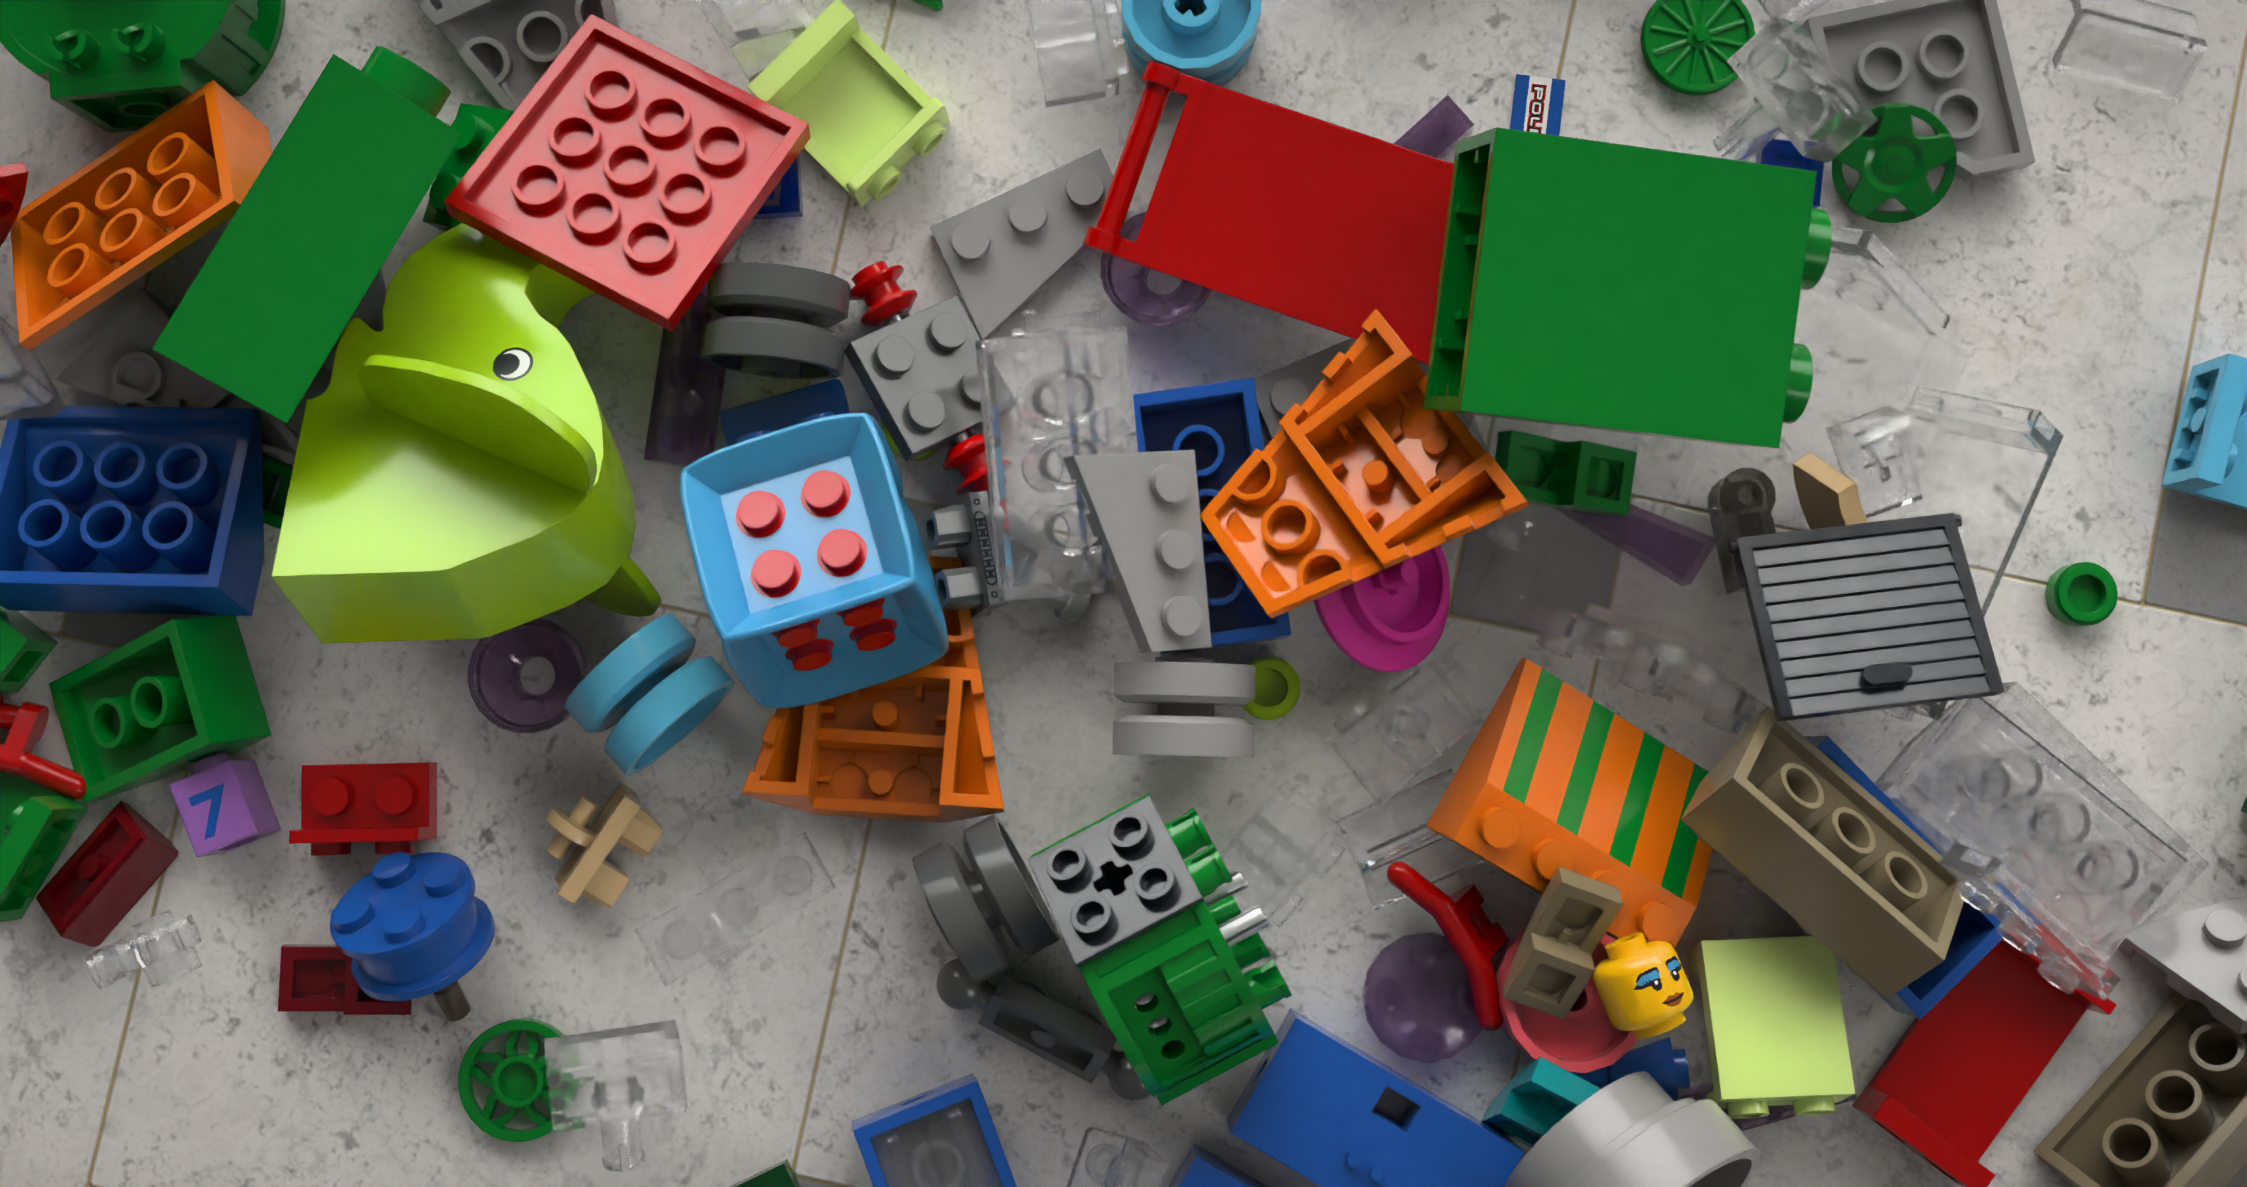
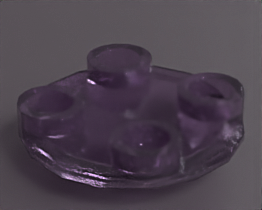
[1362,932,1482,1064]

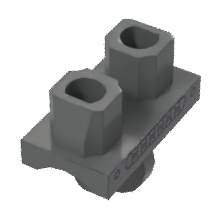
[923,491,1033,619]

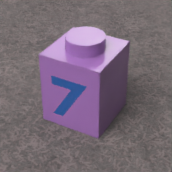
[169,753,281,857]

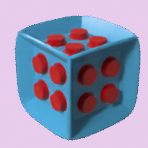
[680,413,949,708]

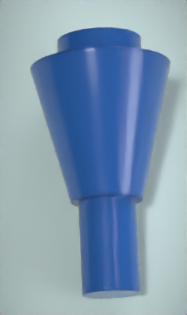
[1571,1037,1690,1102]

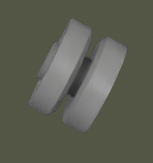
[1113,657,1256,757]

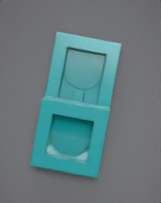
[1481,1057,1600,1148]

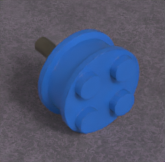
[330,852,495,1021]

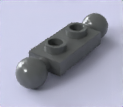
[936,958,1150,1101]

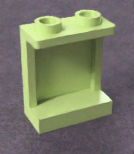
[747,0,950,208]
[1687,936,1855,1119]

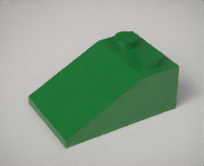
[49,615,272,804]

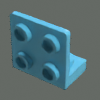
[2161,353,2247,510]

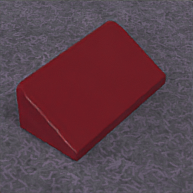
[35,801,179,947]

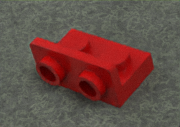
[289,762,437,856]

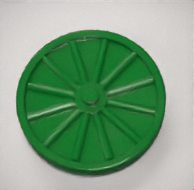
[1640,0,1755,95]

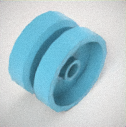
[1122,0,1261,86]
[564,613,735,776]

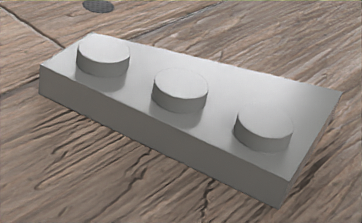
[930,149,1113,344]
[1063,450,1212,653]

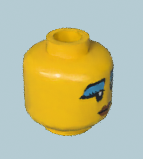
[1592,932,1694,1039]

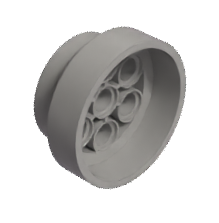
[1504,1071,1762,1187]

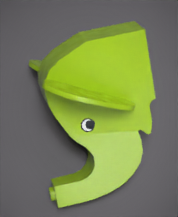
[271,223,661,644]

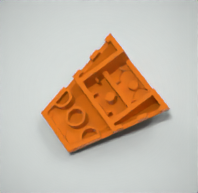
[1200,308,1530,618]
[742,556,1005,823]

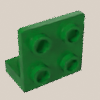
[0,772,88,922]

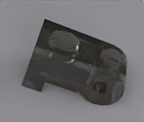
[1707,468,1776,594]

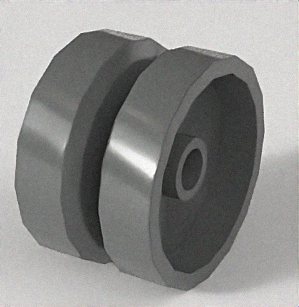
[700,262,851,380]
[912,814,1060,984]

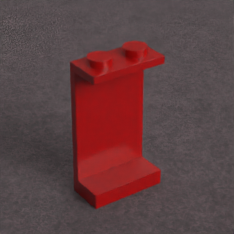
[1852,921,2117,1187]

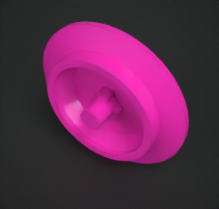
[1313,545,1450,672]

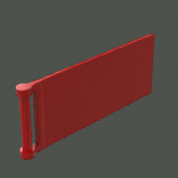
[1082,61,1454,365]

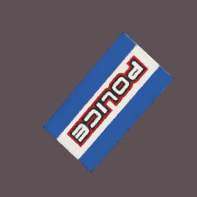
[1510,74,1566,136]

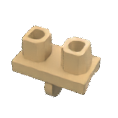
[545,783,663,908]

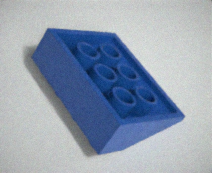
[0,405,264,616]

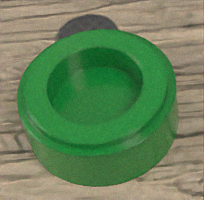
[2045,562,2118,627]

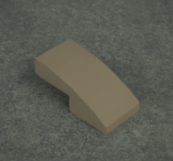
[1503,866,1623,1019]

